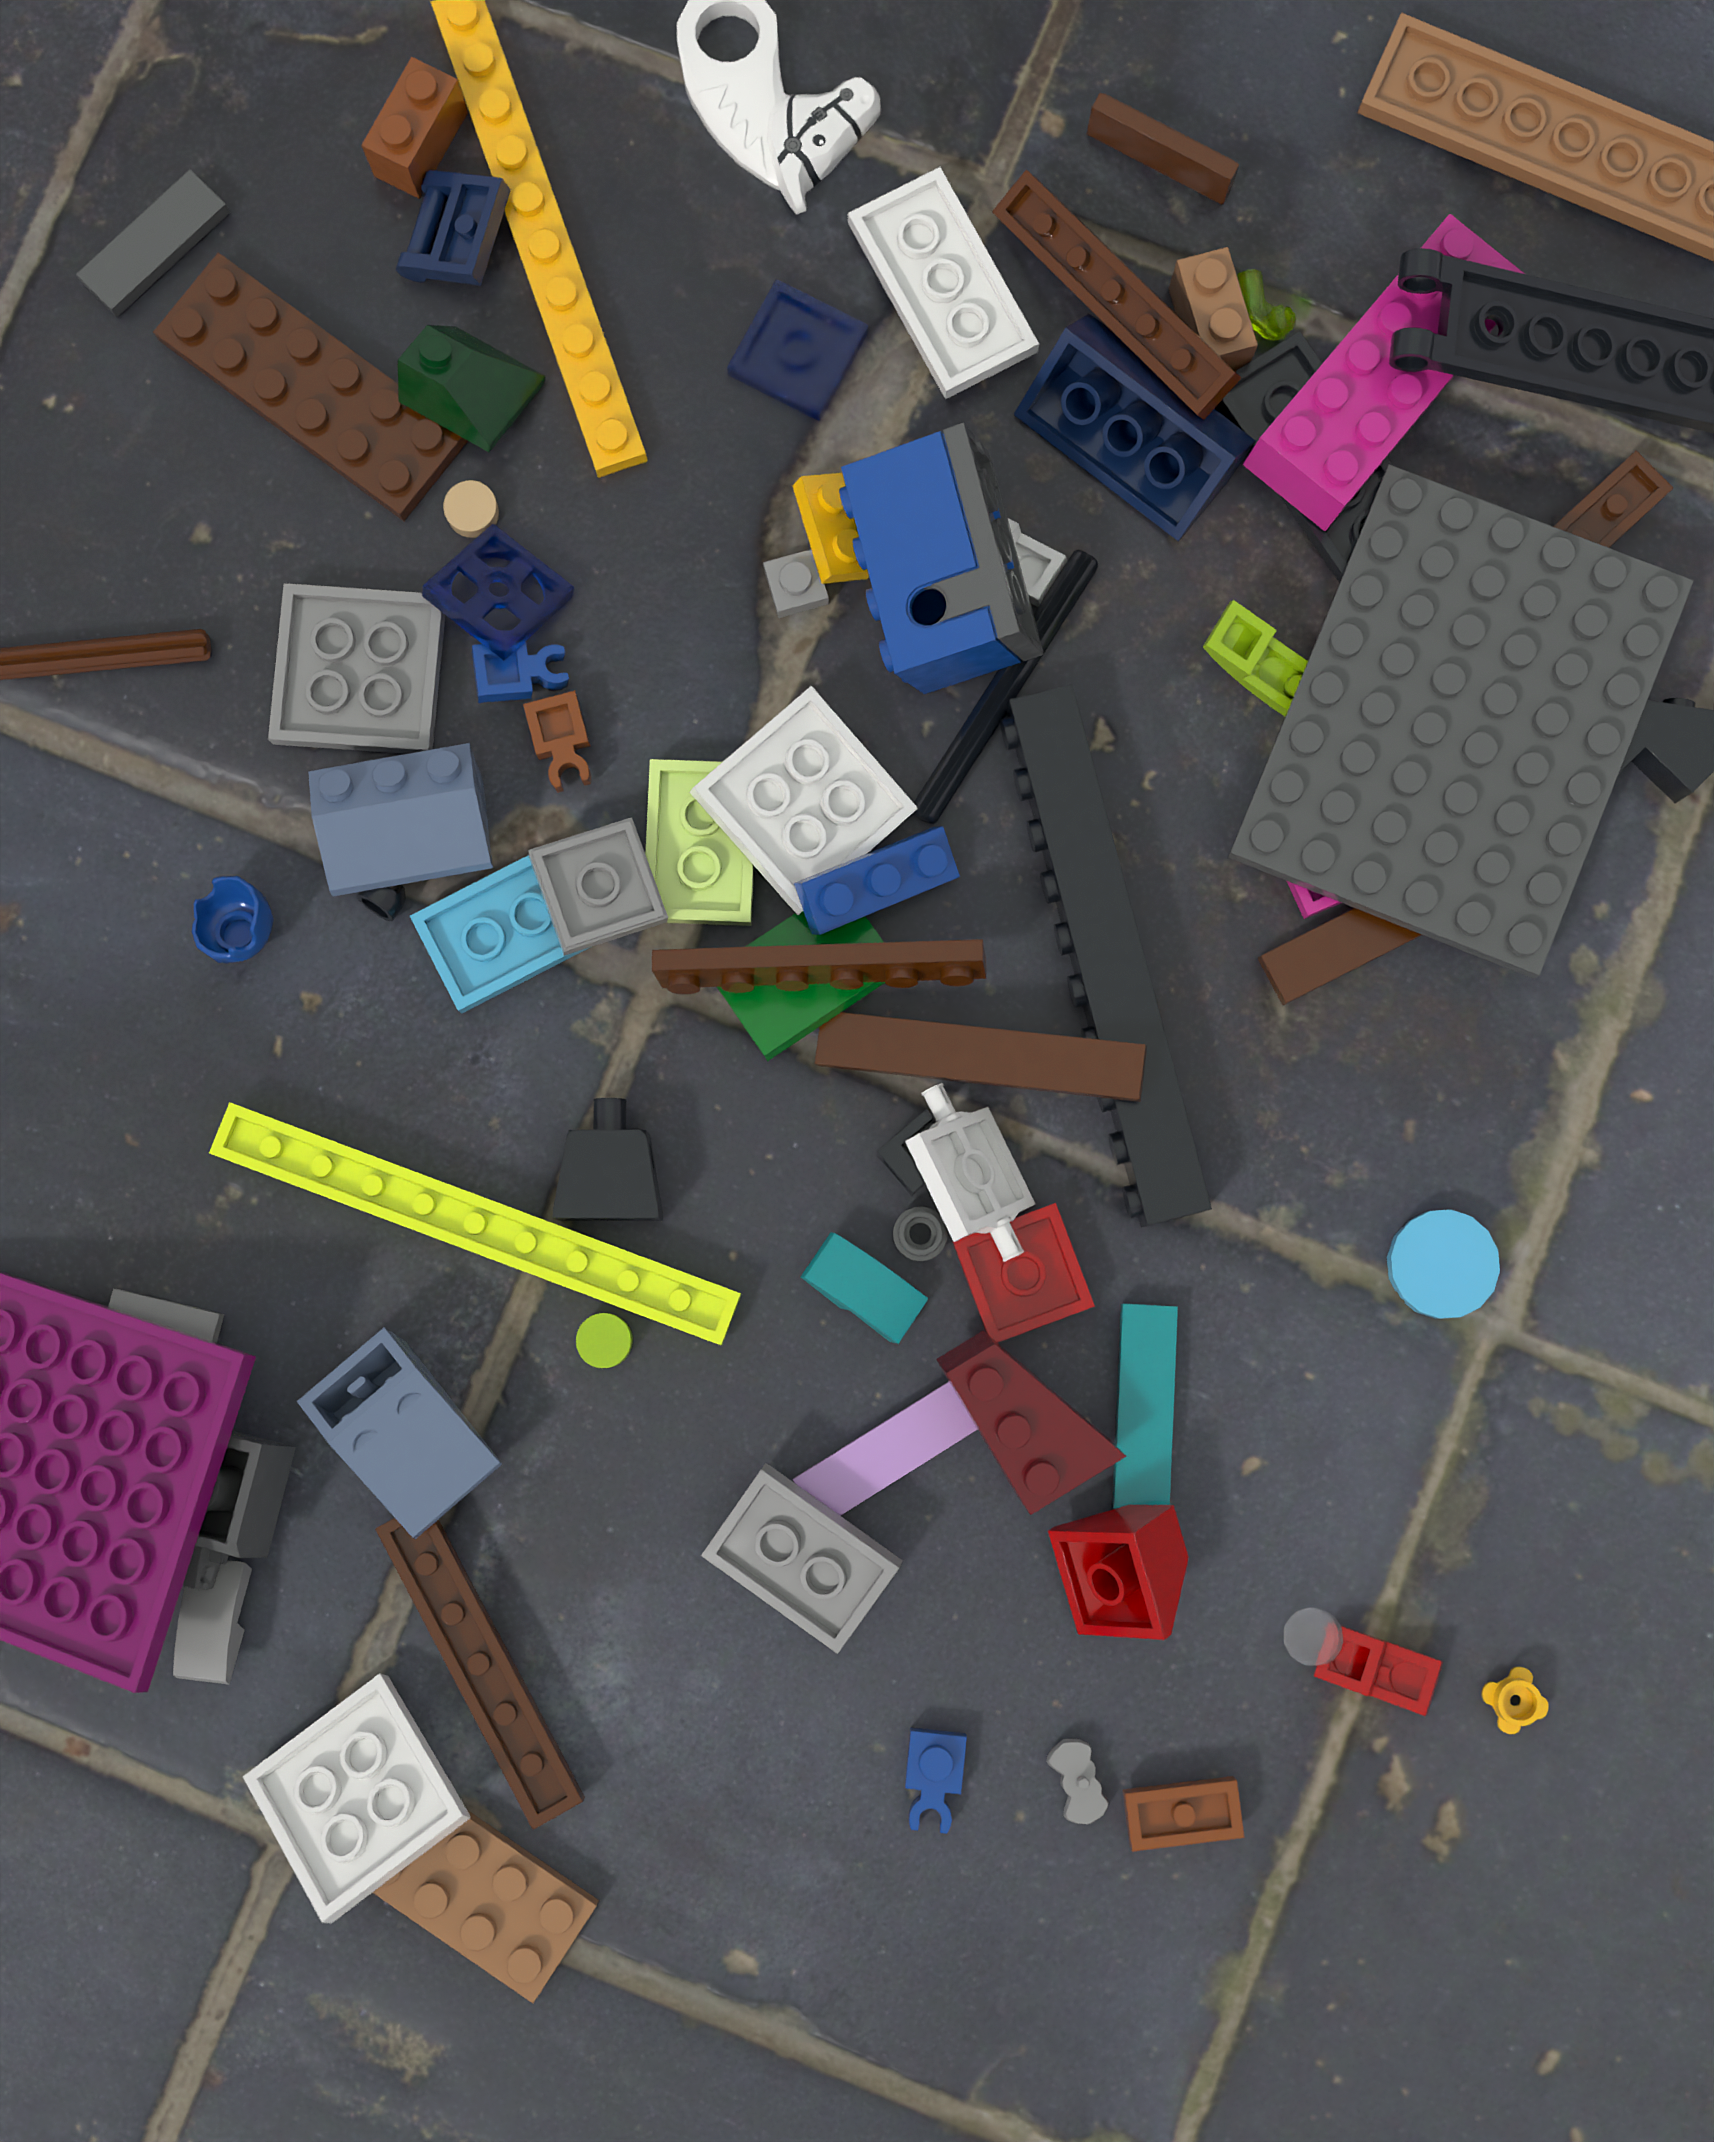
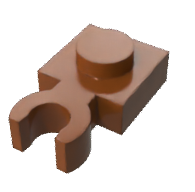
[523,691,591,793]

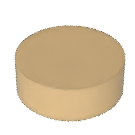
[443,480,499,538]

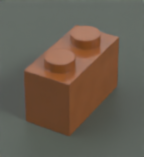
[361,57,468,199]

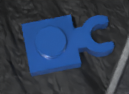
[471,641,569,703]
[905,1727,967,1834]

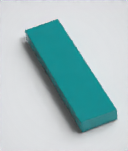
[1112,1304,1178,1510]

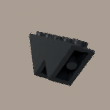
[1619,698,1714,804]

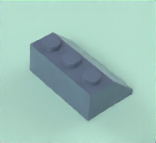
[308,743,493,897]

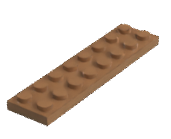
[1357,13,1714,261]

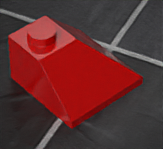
[1048,1504,1189,1640]

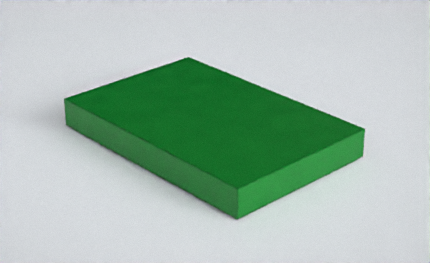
[717,911,885,1061]

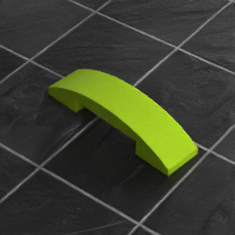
[1203,600,1308,716]

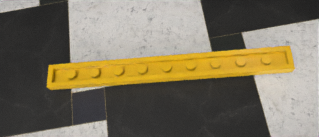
[431,0,648,478]

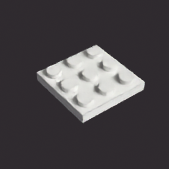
[689,686,917,915]
[243,1673,471,1923]

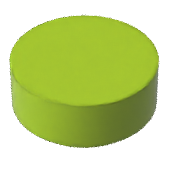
[576,1313,633,1368]

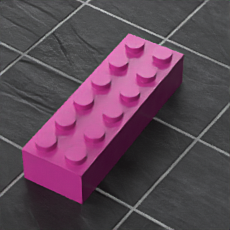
[1243,214,1524,531]

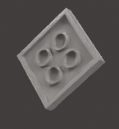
[268,583,447,754]

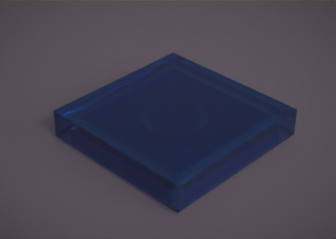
[727,279,868,421]

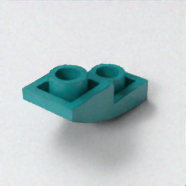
[800,1232,928,1344]

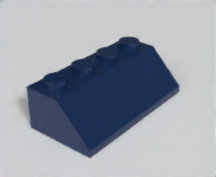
[1013,313,1256,541]

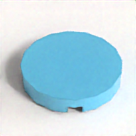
[1387,1210,1500,1319]

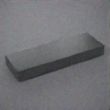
[76,169,230,317]

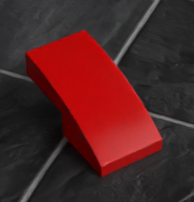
[1314,1622,1444,1716]

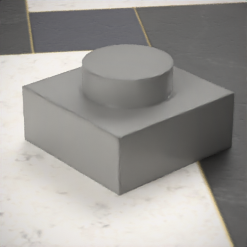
[763,549,829,618]

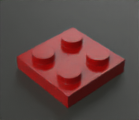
[952,1203,1095,1343]

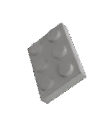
[701,1463,903,1654]

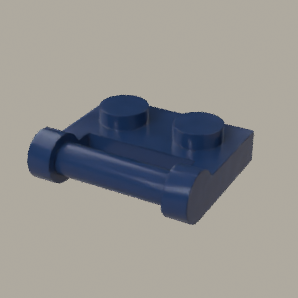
[396,170,511,286]

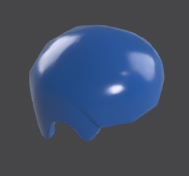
[191,876,274,963]

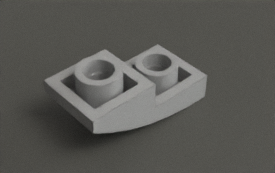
[173,1560,252,1685]

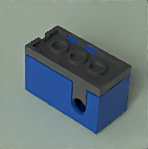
[839,422,1044,694]

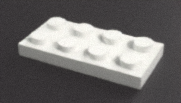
[848,167,1039,399]

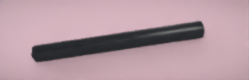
[913,550,1098,824]

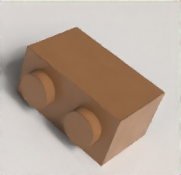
[1168,247,1258,371]

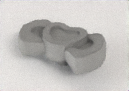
[1046,1739,1109,1824]

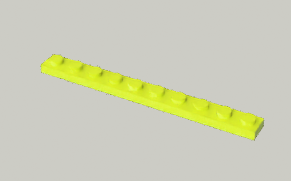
[209,1102,742,1345]

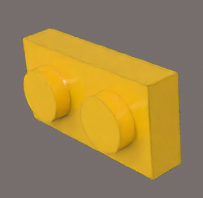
[792,473,869,584]

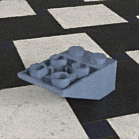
[297,1327,502,1539]

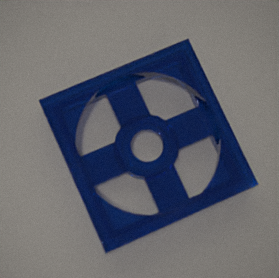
[422,524,575,661]

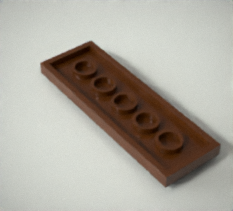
[153,252,468,521]

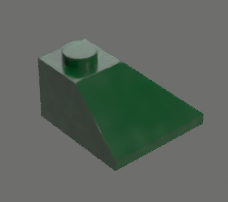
[397,325,545,452]

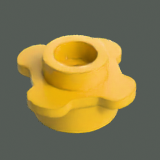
[1481,1666,1549,1734]

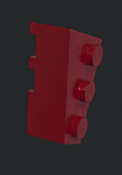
[936,1331,1126,1515]

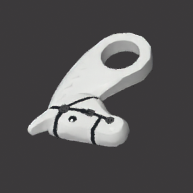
[677,0,881,214]

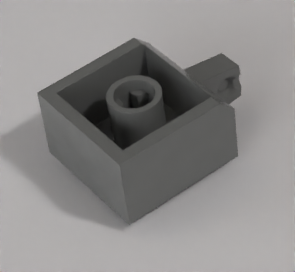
[182,1430,296,1590]

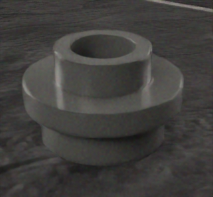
[893,1206,948,1261]

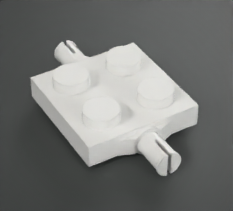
[905,1083,1035,1262]

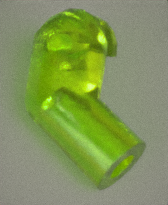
[1237,269,1296,340]

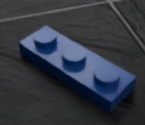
[794,826,960,935]

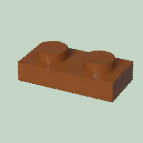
[1123,1776,1245,1852]

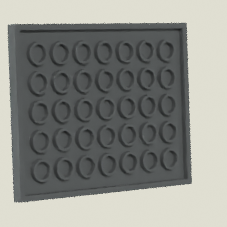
[1228,464,1694,979]

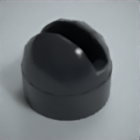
[357,884,406,922]

